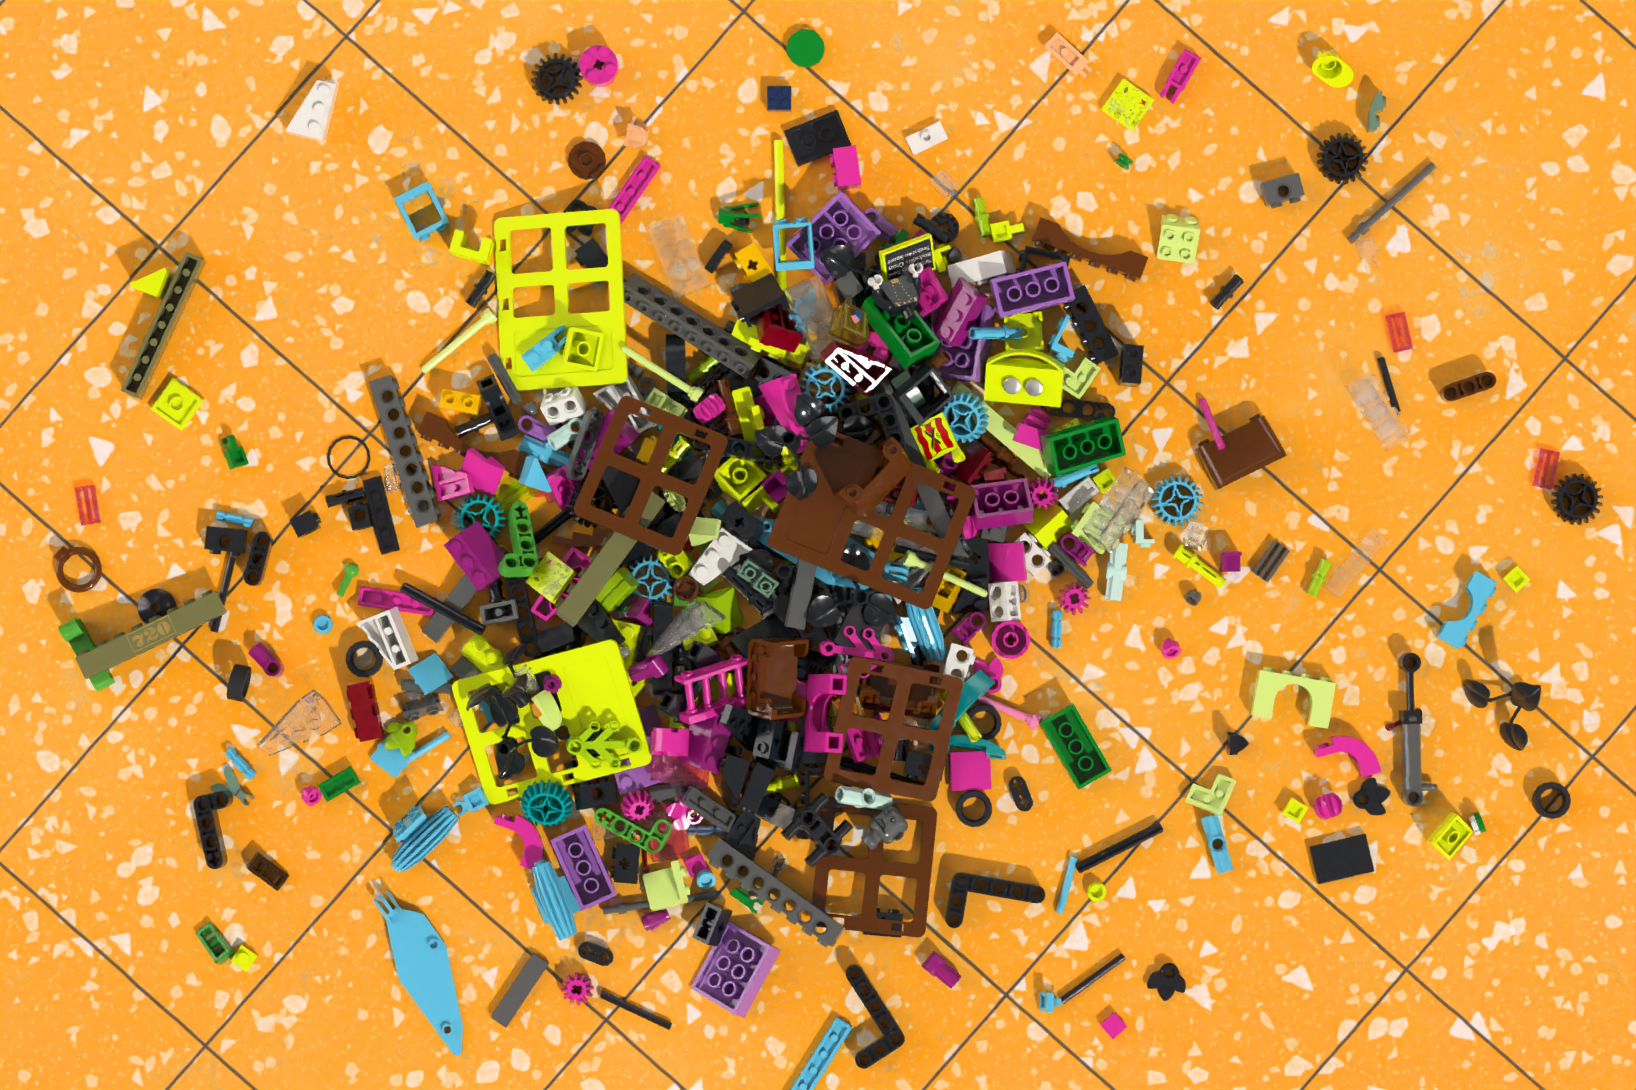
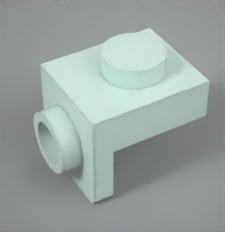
[1131,520,1155,548]

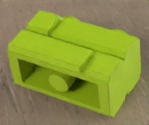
[596,568,639,612]

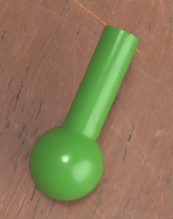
[336,563,359,597]

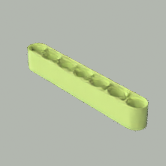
[950,380,1052,478]

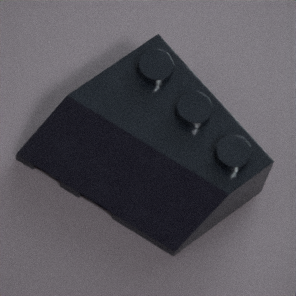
[718,753,751,813]

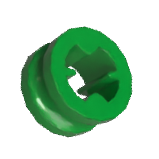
[1114,153,1133,170]

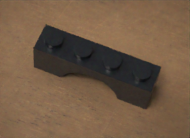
[656,640,720,722]

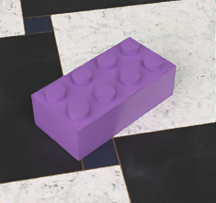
[989,261,1075,319]
[550,824,618,911]

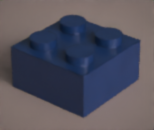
[767,86,791,112]

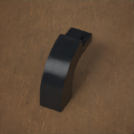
[666,334,686,403]
[476,374,519,441]
[659,458,706,517]

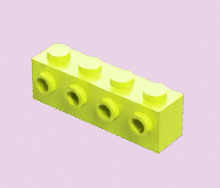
[461,633,533,693]

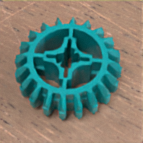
[454,494,506,540]
[520,779,573,828]

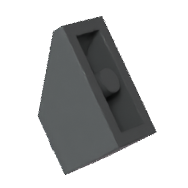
[479,599,519,625]

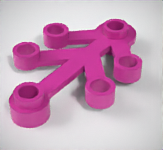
[819,626,894,678]

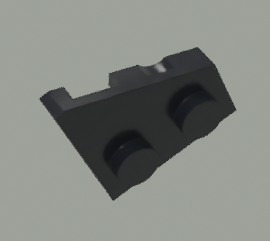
[952,574,990,614]
[722,810,761,860]

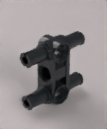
[781,792,853,868]

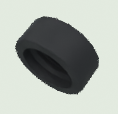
[346,641,383,677]
[227,664,251,702]
[967,704,1002,740]
[1532,782,1571,819]
[956,790,992,827]

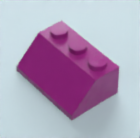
[932,277,989,346]
[579,407,640,471]
[970,478,1034,530]
[444,521,511,591]
[678,706,731,774]

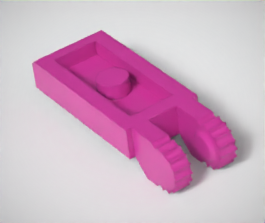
[1160,49,1201,104]

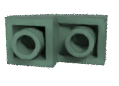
[1367,91,1386,133]
[890,370,926,409]
[737,557,779,598]

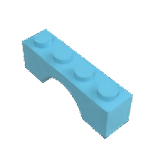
[1435,571,1497,649]

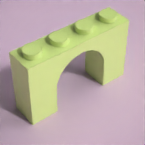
[1250,667,1336,729]

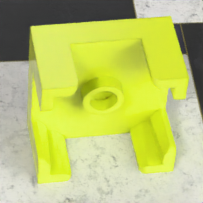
[449,229,495,265]
[1003,311,1044,352]

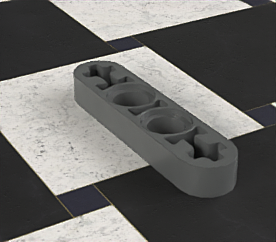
[566,409,604,481]

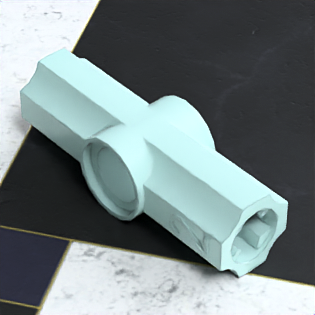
[546,407,596,451]
[1105,542,1128,601]
[835,786,892,810]

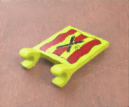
[910,412,965,473]

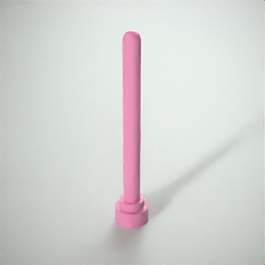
[976,695,1041,730]

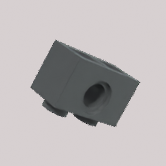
[1260,173,1305,209]

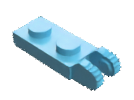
[521,325,567,372]

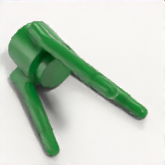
[718,202,761,233]

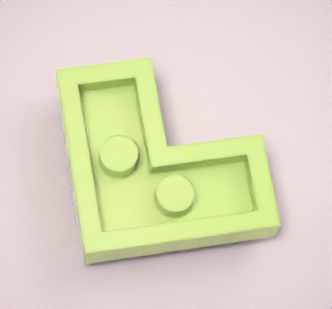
[1063,357,1101,400]
[1185,773,1236,816]

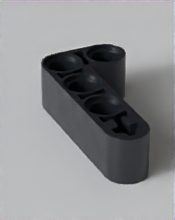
[193,790,233,869]

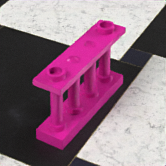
[674,655,748,725]

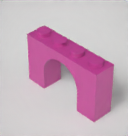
[803,674,847,753]

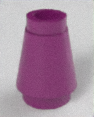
[641,909,671,931]

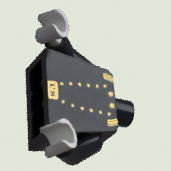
[868,263,923,322]

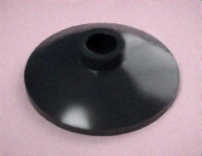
[138,589,176,624]

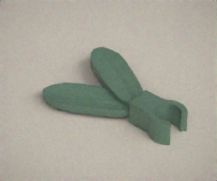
[210,767,254,806]

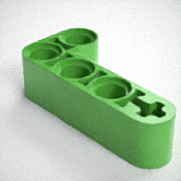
[498,501,538,577]
[58,617,115,692]
[594,807,674,854]

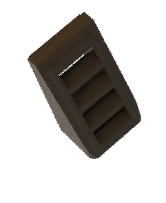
[246,852,289,891]

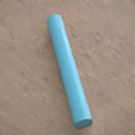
[407,731,451,764]
[1056,856,1078,914]

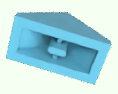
[518,455,552,493]

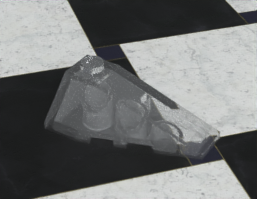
[257,689,341,756]

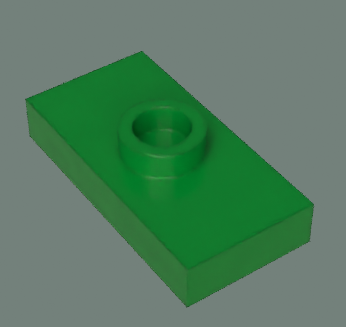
[317,766,361,802]

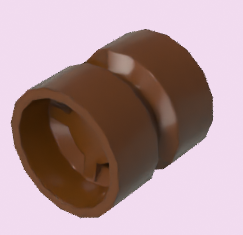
[673,576,700,602]

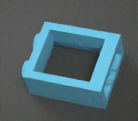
[394,181,450,242]
[773,217,815,271]

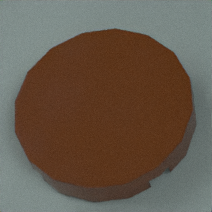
[568,142,606,180]

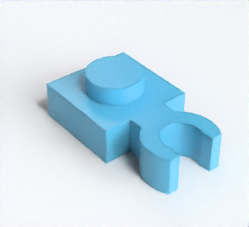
[453,787,490,816]

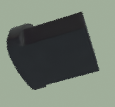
[1227,732,1249,755]

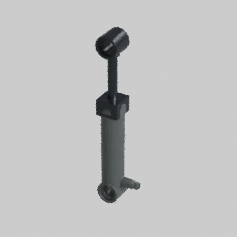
[1398,653,1437,807]

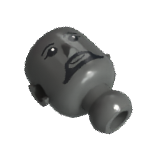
[861,806,908,850]

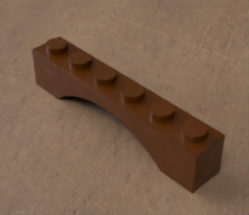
[1032,217,1148,282]
[418,411,528,480]

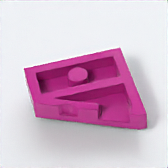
[431,465,474,501]

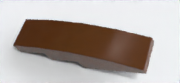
[551,528,613,547]

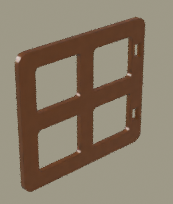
[574,396,728,556]
[824,656,963,801]
[812,796,937,938]

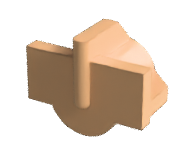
[624,116,649,148]

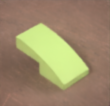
[644,387,688,418]
[531,689,564,731]

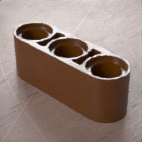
[1440,372,1496,402]

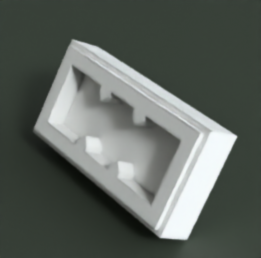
[905,121,948,156]
[1058,476,1100,515]

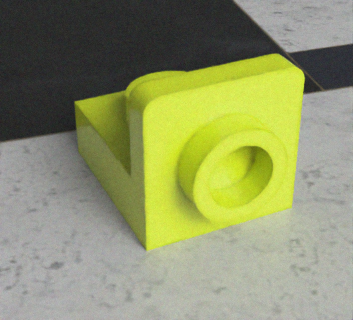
[934,243,951,275]

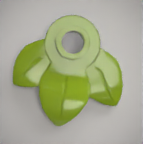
[384,721,418,757]

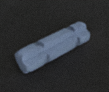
[687,824,724,835]

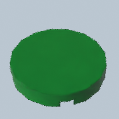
[787,29,825,68]

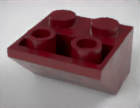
[950,441,993,485]

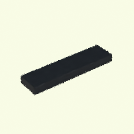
[362,476,400,555]

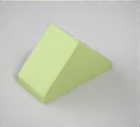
[689,517,721,547]

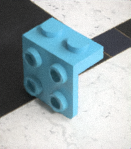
[1047,314,1075,363]

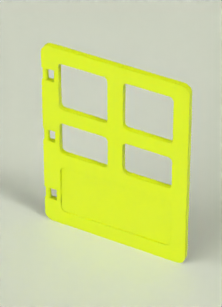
[494,209,628,391]
[452,639,652,804]

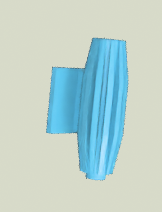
[892,587,946,662]
[391,804,459,873]
[531,859,581,940]

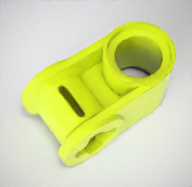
[656,549,692,579]

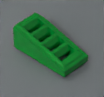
[195,921,235,965]

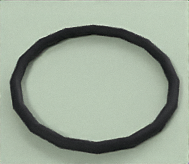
[327,436,370,479]

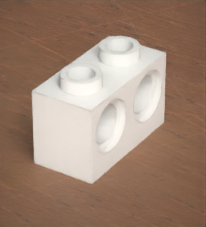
[540,386,587,426]
[1015,533,1051,577]
[988,581,1021,622]
[943,643,976,684]

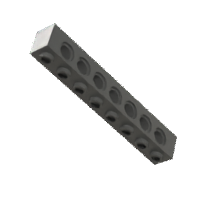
[624,273,763,379]
[369,375,441,528]
[706,838,846,947]

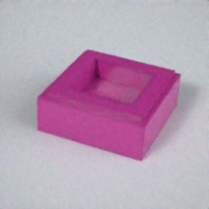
[683,852,709,878]
[1100,1012,1127,1039]

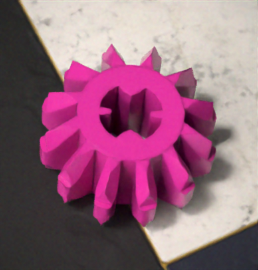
[693,393,726,424]
[1029,476,1058,509]
[1058,583,1091,615]
[621,789,654,822]
[561,972,594,1006]

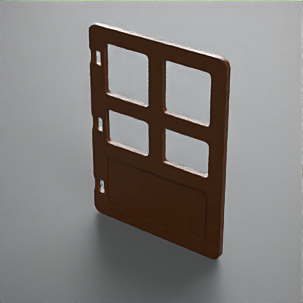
[768,432,976,609]

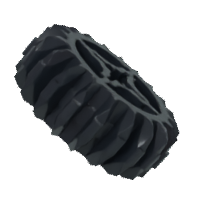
[531,53,583,105]
[1317,133,1368,184]
[1550,473,1603,525]
[566,478,618,528]

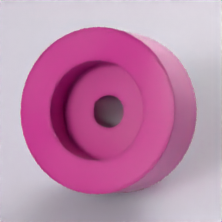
[1161,638,1181,659]
[302,786,322,806]

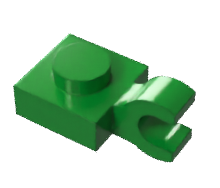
[221,435,249,470]
[730,887,763,914]

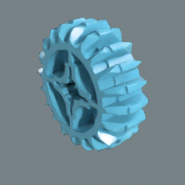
[799,363,851,414]
[938,391,989,443]
[1151,475,1203,527]
[629,554,677,606]

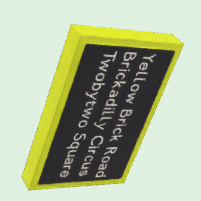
[879,233,936,282]

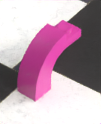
[1313,736,1381,777]
[493,814,544,869]

